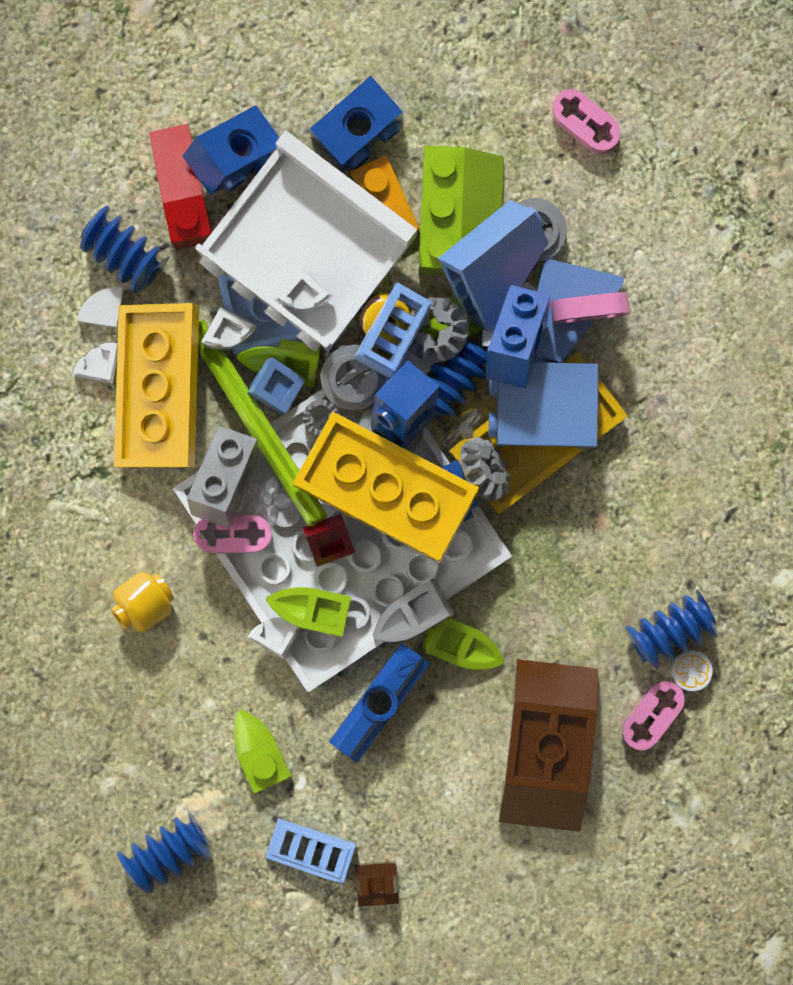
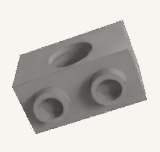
[187,425,260,529]

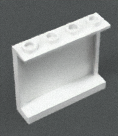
[195,130,417,352]

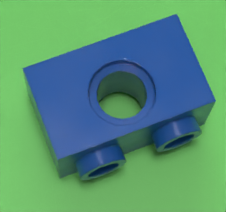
[310,76,403,172]
[182,105,280,195]
[486,285,550,389]
[371,361,440,449]

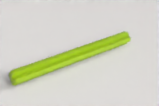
[198,319,327,526]

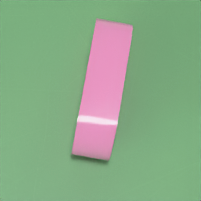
[552,89,620,154]
[550,292,630,324]
[193,515,272,553]
[621,681,685,750]

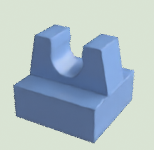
[248,358,305,415]

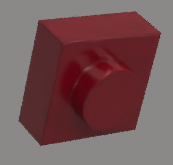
[302,513,355,567]

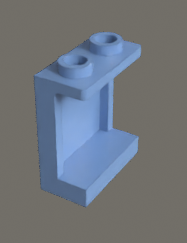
[488,363,598,450]

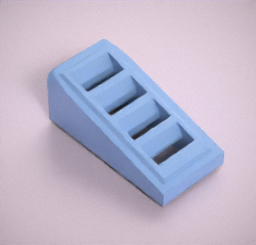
[354,282,433,377]
[266,818,356,884]

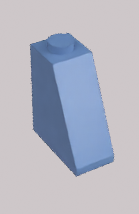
[438,200,548,332]
[535,258,625,363]

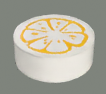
[670,650,713,691]

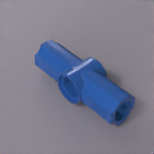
[329,642,430,763]

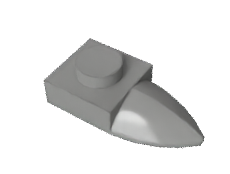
[373,579,455,642]

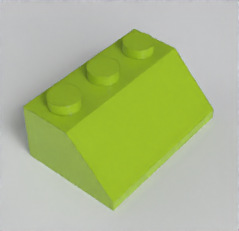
[418,145,504,275]

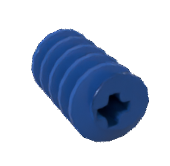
[80,205,169,294]
[429,338,487,426]
[625,589,718,669]
[117,810,211,894]

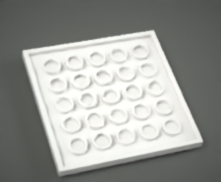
[172,369,512,692]

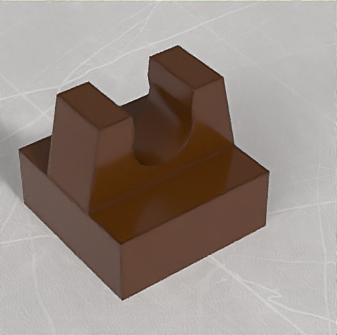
[355,861,399,907]

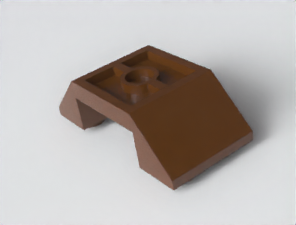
[498,659,599,832]

